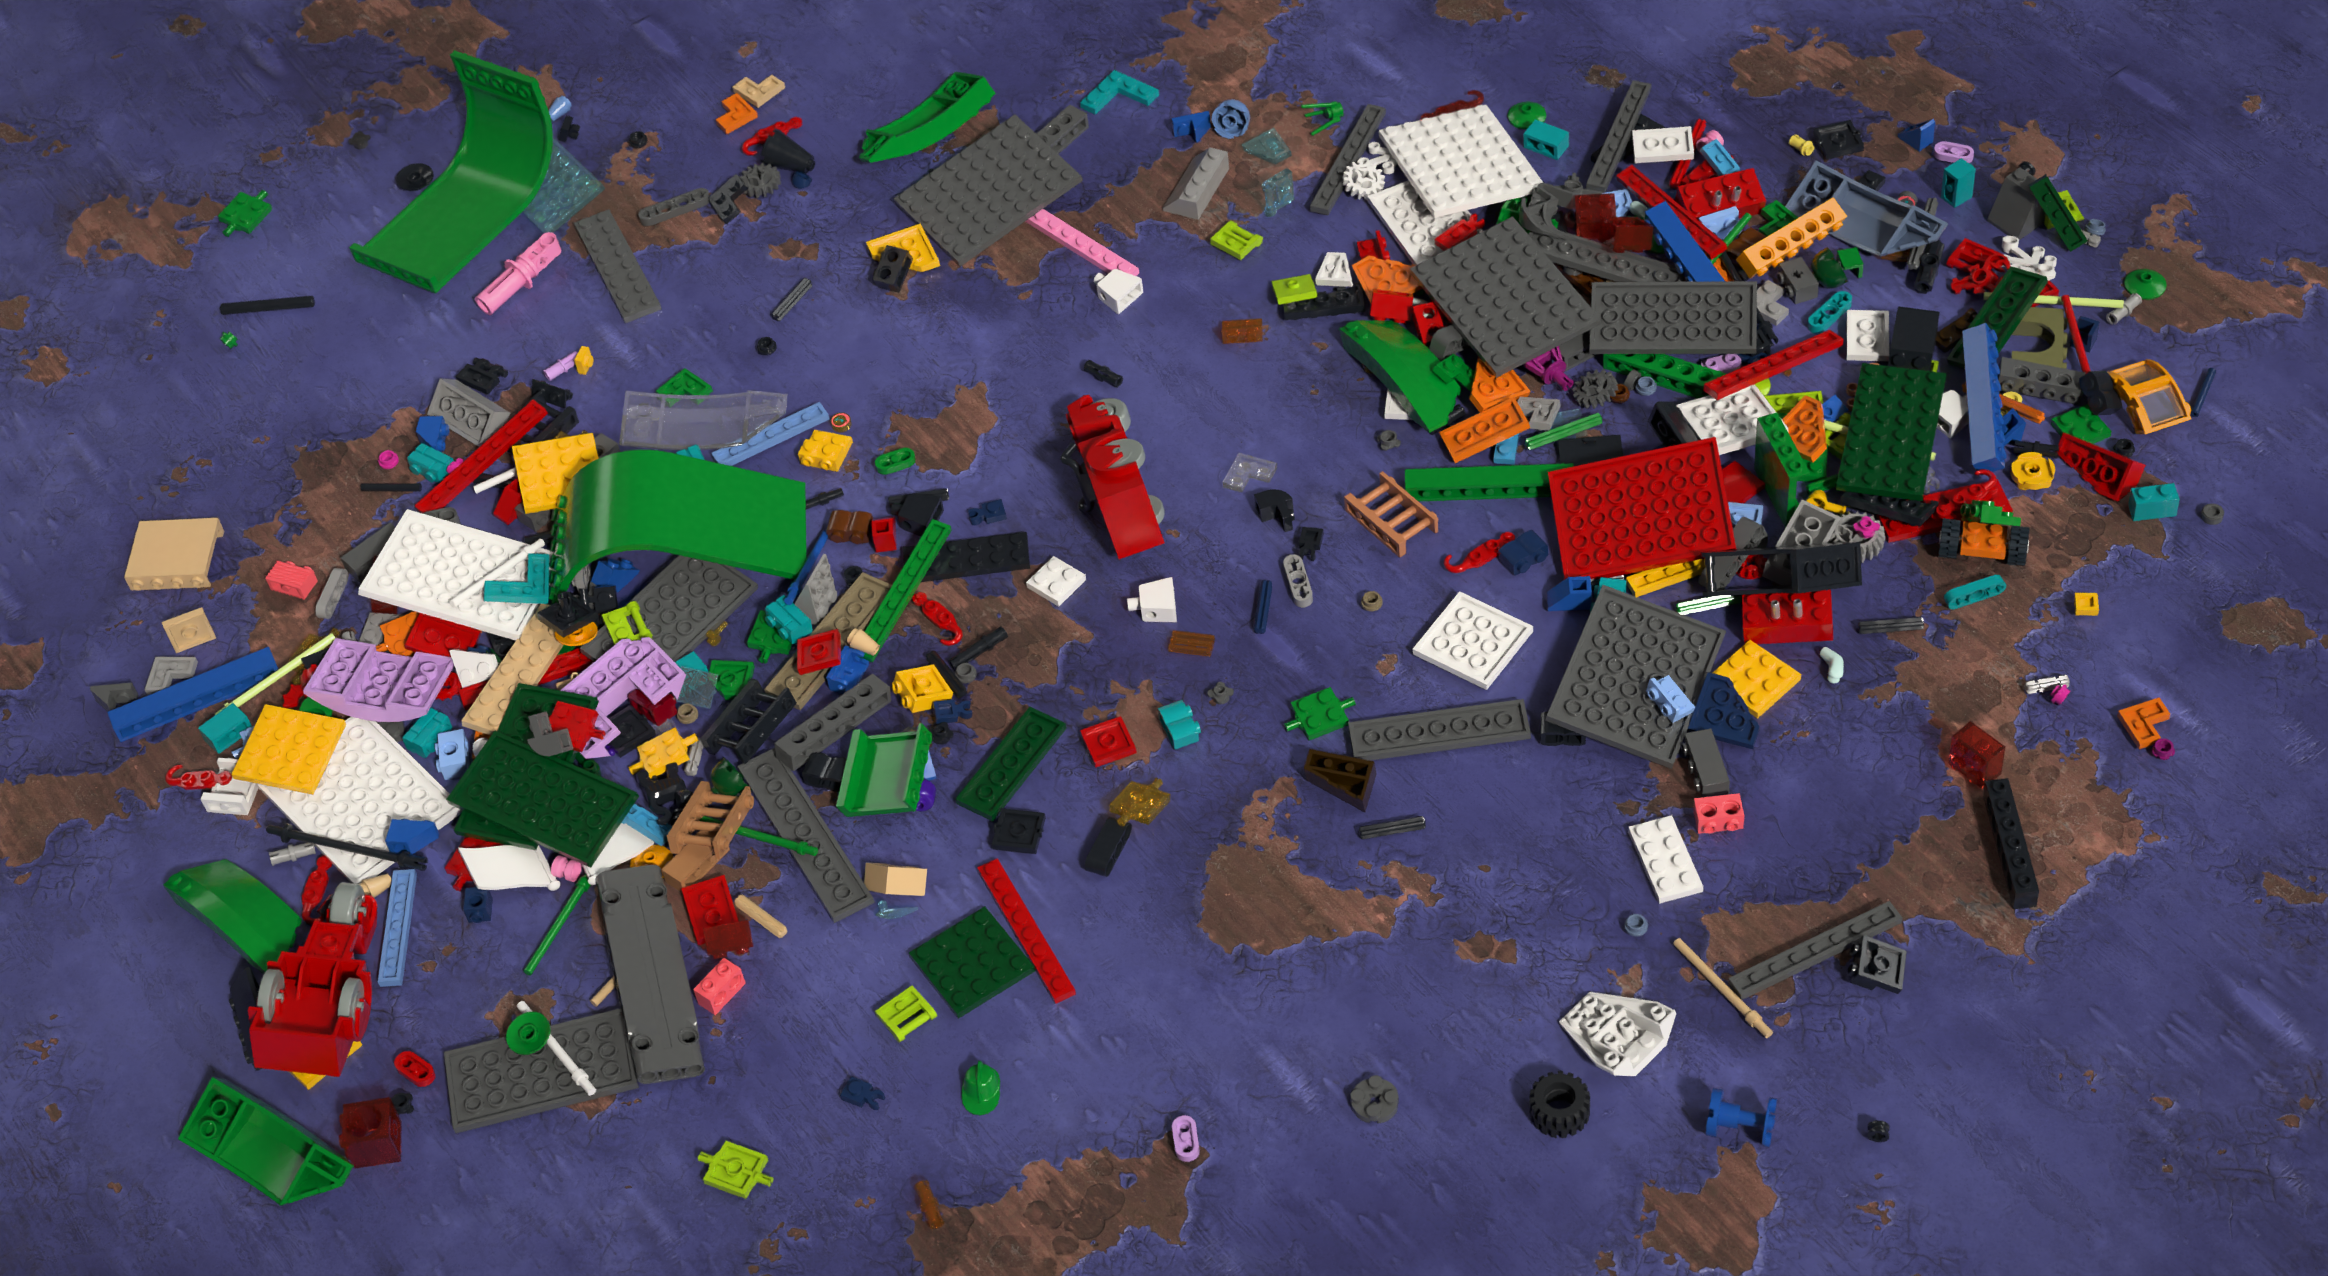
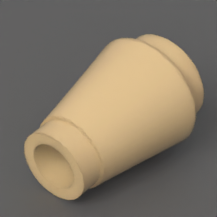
[847,628,880,656]
[359,873,392,898]

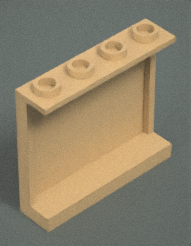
[124,518,224,591]

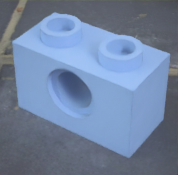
[435,729,470,780]

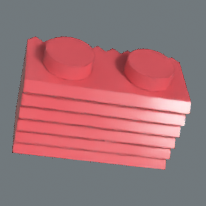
[265,561,318,600]

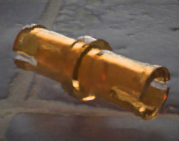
[914,1180,945,1229]

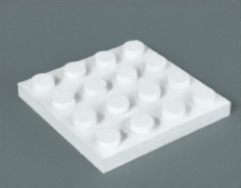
[1676,384,1788,455]
[1413,591,1533,690]

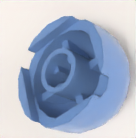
[1211,99,1250,139]

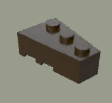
[1304,749,1377,812]

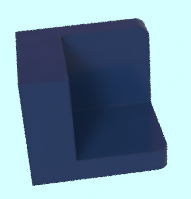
[2070,316,2100,353]

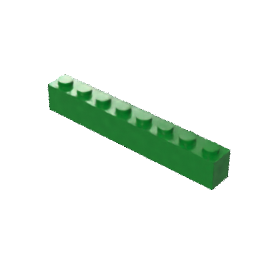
[1405,463,1574,502]

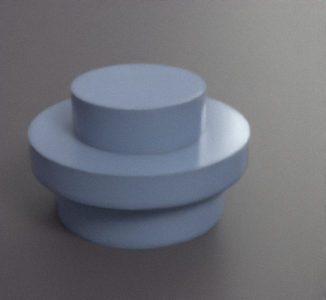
[2085,219,2106,236]
[1636,376,1657,396]
[1624,914,1648,937]

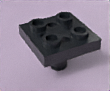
[537,591,598,638]

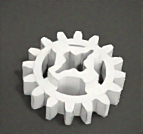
[1342,161,1385,200]

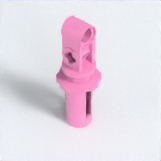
[475,232,561,315]

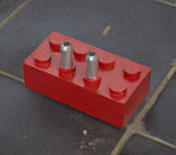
[1675,168,1766,221]
[1742,590,1834,644]

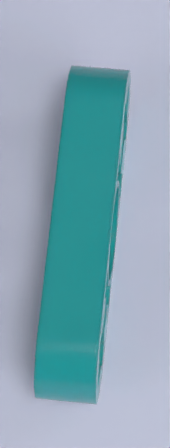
[1808,291,1852,334]
[1943,575,2006,609]

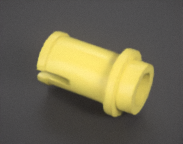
[1789,134,1814,156]

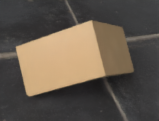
[864,863,927,896]

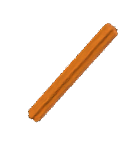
[1962,382,2045,424]

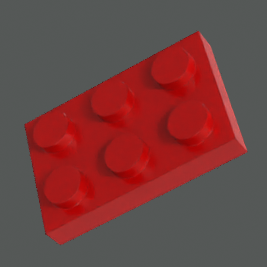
[405,613,481,657]
[681,875,742,945]

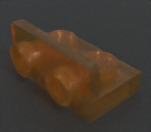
[1221,319,1263,344]

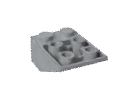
[795,554,837,626]

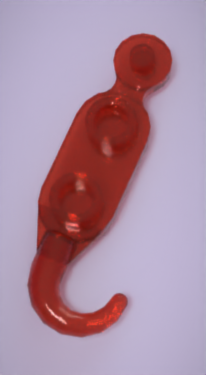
[1421,90,1484,120]

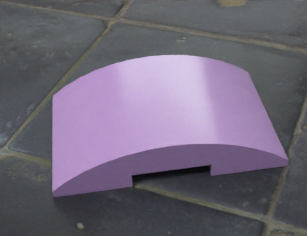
[303,638,454,722]

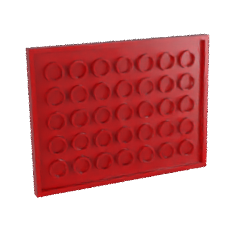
[1548,437,1737,579]

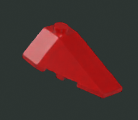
[2055,432,2146,502]

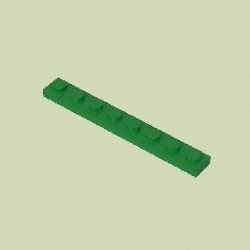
[858,519,952,663]

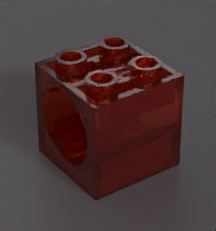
[339,1097,402,1169]

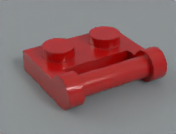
[1946,238,2001,274]

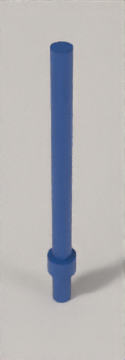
[784,530,828,605]

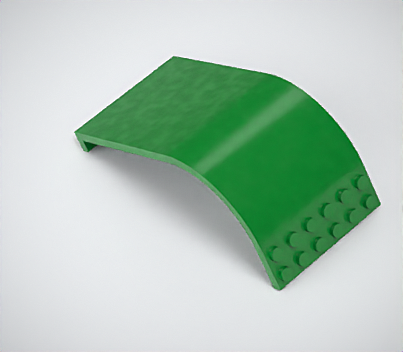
[349,50,553,293]
[549,450,806,605]

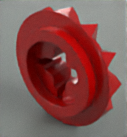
[1736,554,1767,579]
[435,672,462,701]

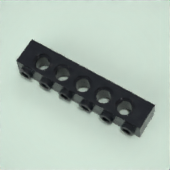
[1983,778,2039,909]

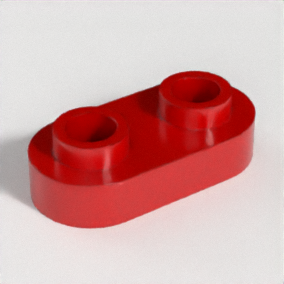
[394,1051,435,1087]

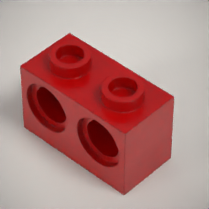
[1411,302,1447,349]

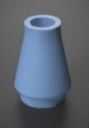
[548,95,572,123]

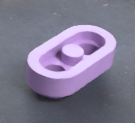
[1934,141,1974,163]
[1701,354,1741,374]
[1172,1115,1200,1162]

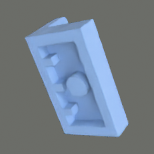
[1699,206,1742,239]
[1646,675,1695,723]

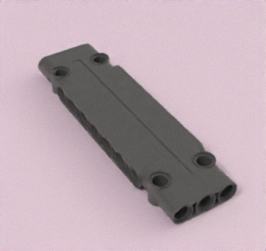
[596,865,705,1084]

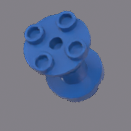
[1706,1088,1777,1147]

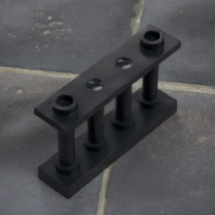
[490,391,579,456]
[700,678,797,764]

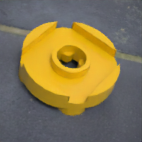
[2011,452,2055,490]

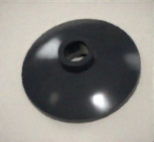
[396,163,434,191]

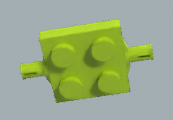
[698,1141,773,1199]

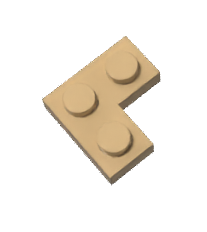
[732,75,785,108]

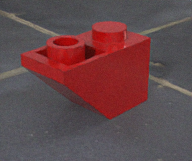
[493,477,523,525]
[872,516,897,553]

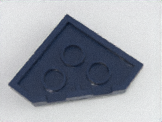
[1688,672,1760,749]

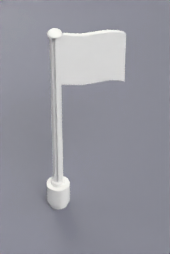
[458,738,560,891]
[582,823,654,885]

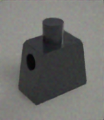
[891,494,944,537]

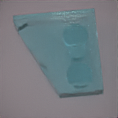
[1242,128,1292,164]

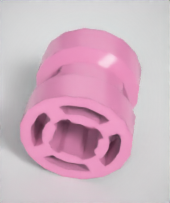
[1696,130,1724,154]
[551,855,582,882]

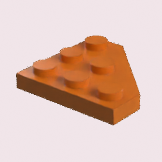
[1352,256,1422,303]
[1469,356,1531,412]
[1782,395,1827,463]

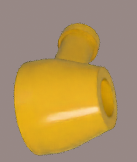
[1806,490,1847,514]

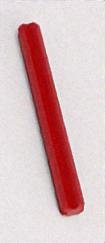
[1669,118,1706,189]

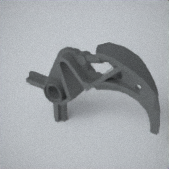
[1519,173,1602,240]

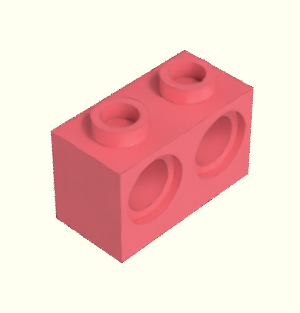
[1693,793,1744,834]
[693,958,746,1015]

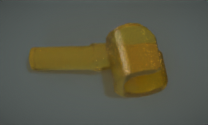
[707,621,728,646]

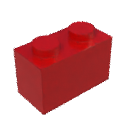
[1370,289,1413,323]

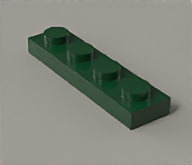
[2028,174,2088,252]

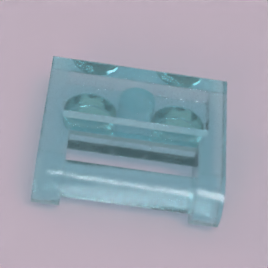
[1262,168,1294,217]

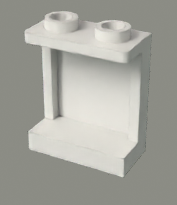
[201,758,258,815]

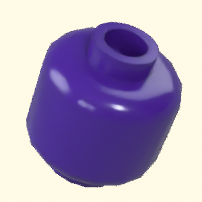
[916,779,936,812]

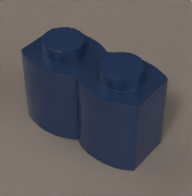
[1498,530,1548,575]

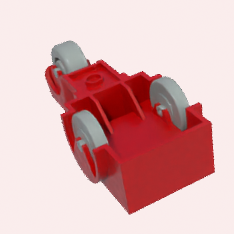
[1060,395,1165,559]
[248,883,378,1077]

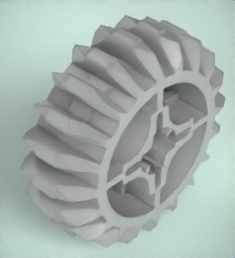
[1828,511,1885,563]

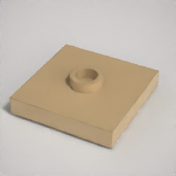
[162,607,216,653]

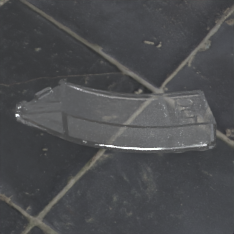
[619,390,788,450]

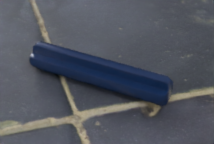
[1254,580,1272,634]

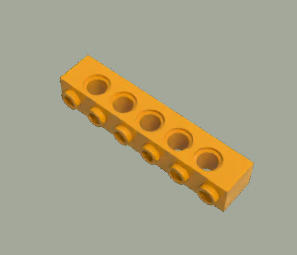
[1736,198,1847,279]

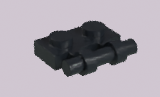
[456,357,508,395]
[578,585,618,630]

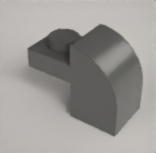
[527,711,574,756]

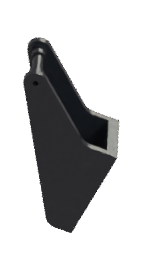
[1700,542,1862,596]

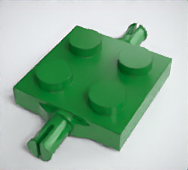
[218,190,272,237]
[747,610,793,664]
[1284,687,1356,741]

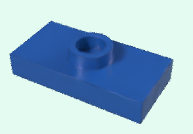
[1822,395,1849,422]

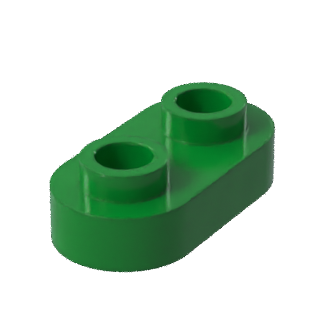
[875,448,916,475]

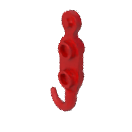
[742,117,803,156]
[1936,469,1997,519]
[1444,532,1515,573]
[912,592,963,646]
[165,764,232,790]
[302,855,332,925]

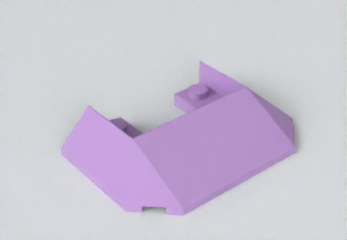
[560,637,686,759]

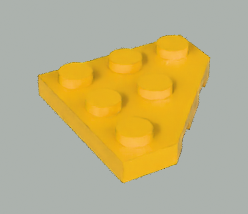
[866,224,940,272]

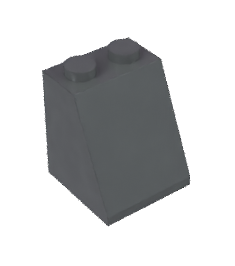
[1987,168,2046,240]

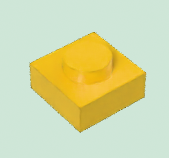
[574,346,593,375]
[2074,593,2099,616]

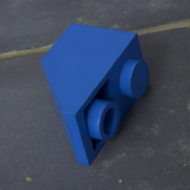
[416,416,449,452]
[591,559,640,592]
[1547,576,1592,611]
[385,819,440,854]

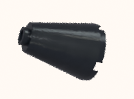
[761,129,816,173]

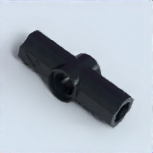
[1914,239,1945,294]

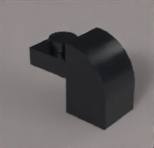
[1254,489,1295,532]

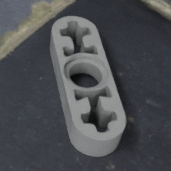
[1283,555,1313,608]
[316,568,348,619]

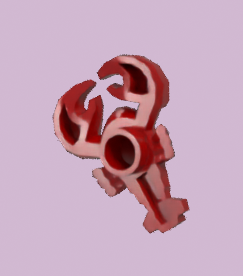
[1951,253,2011,294]

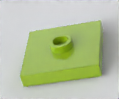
[1271,274,1317,305]

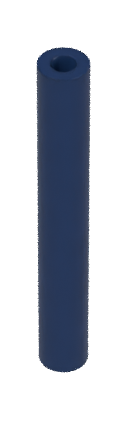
[2190,368,2216,417]

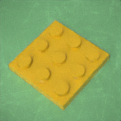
[1713,640,1801,719]

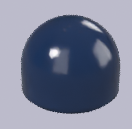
[792,172,812,189]

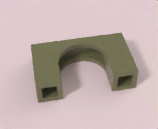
[2011,307,2067,369]

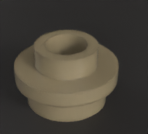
[1361,591,1383,611]
[677,703,699,724]

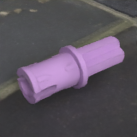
[543,351,578,381]

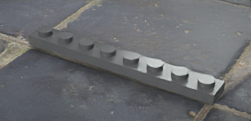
[1586,80,1651,193]
[1310,104,1386,216]
[1728,901,1902,1000]

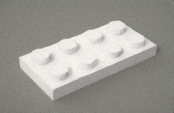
[1628,815,1703,904]

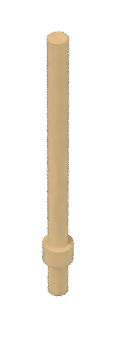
[1673,938,1773,1038]

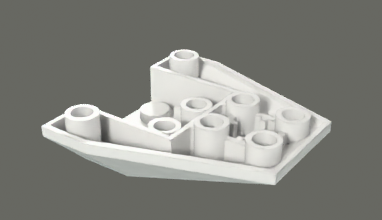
[1559,992,1676,1076]

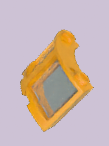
[2107,359,2191,434]

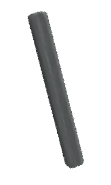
[1907,197,1939,270]

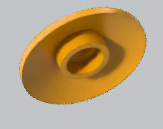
[555,622,598,646]
[630,845,674,878]

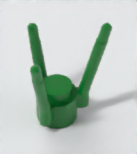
[1301,101,1344,136]

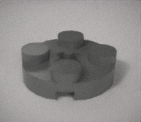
[1351,1075,1399,1123]

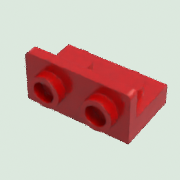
[1357,230,1390,260]

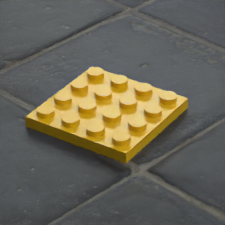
[512,433,599,514]
[232,704,346,795]

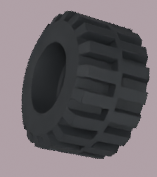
[1529,1071,1590,1138]

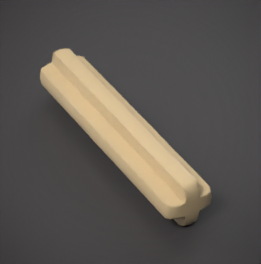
[734,895,788,938]

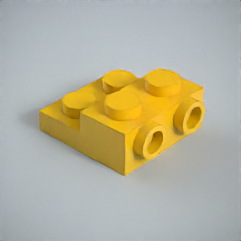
[798,430,853,472]
[892,664,953,713]

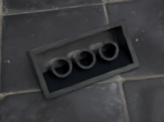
[1647,401,1698,447]
[229,967,263,1071]

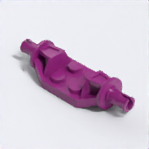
[1522,346,1574,391]

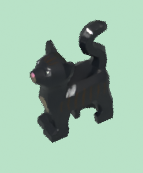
[636,762,693,826]

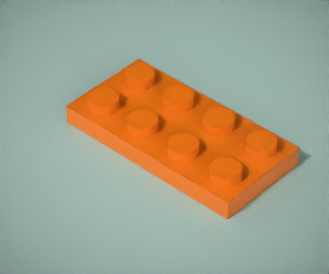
[1439,397,1531,463]

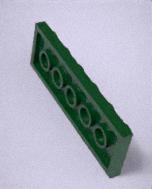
[1947,266,2048,369]
[955,707,1067,822]

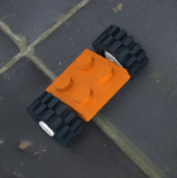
[1938,518,2029,566]

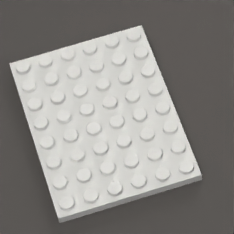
[1379,105,1543,218]
[358,509,553,640]
[257,717,463,884]

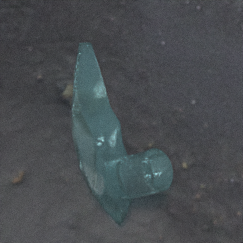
[876,900,919,919]

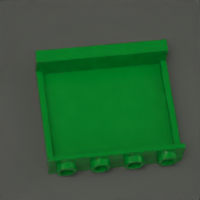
[1754,413,1810,528]
[836,723,932,817]

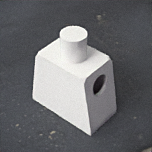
[1094,269,1143,314]
[1937,390,1969,439]
[1127,577,1177,622]

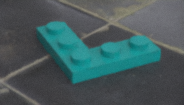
[1080,70,1159,115]
[484,553,549,604]

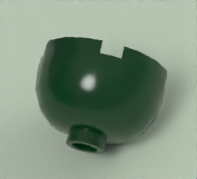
[1811,247,1848,289]
[710,757,752,796]

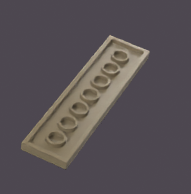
[764,572,892,711]

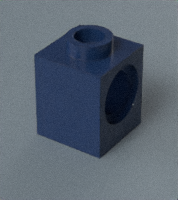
[463,887,493,923]

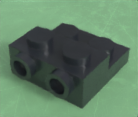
[1847,935,1907,994]

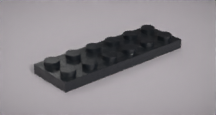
[903,532,1030,582]

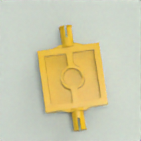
[629,727,699,779]

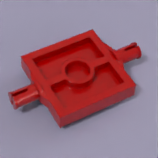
[549,701,605,752]
[445,837,503,892]

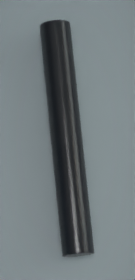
[361,483,422,492]

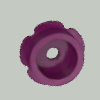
[2152,739,2175,760]

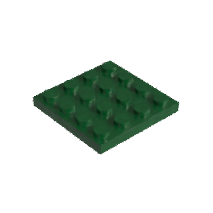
[909,906,1035,1019]

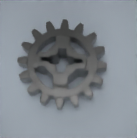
[739,163,781,198]
[1572,369,1618,409]

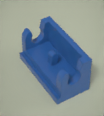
[826,645,869,694]

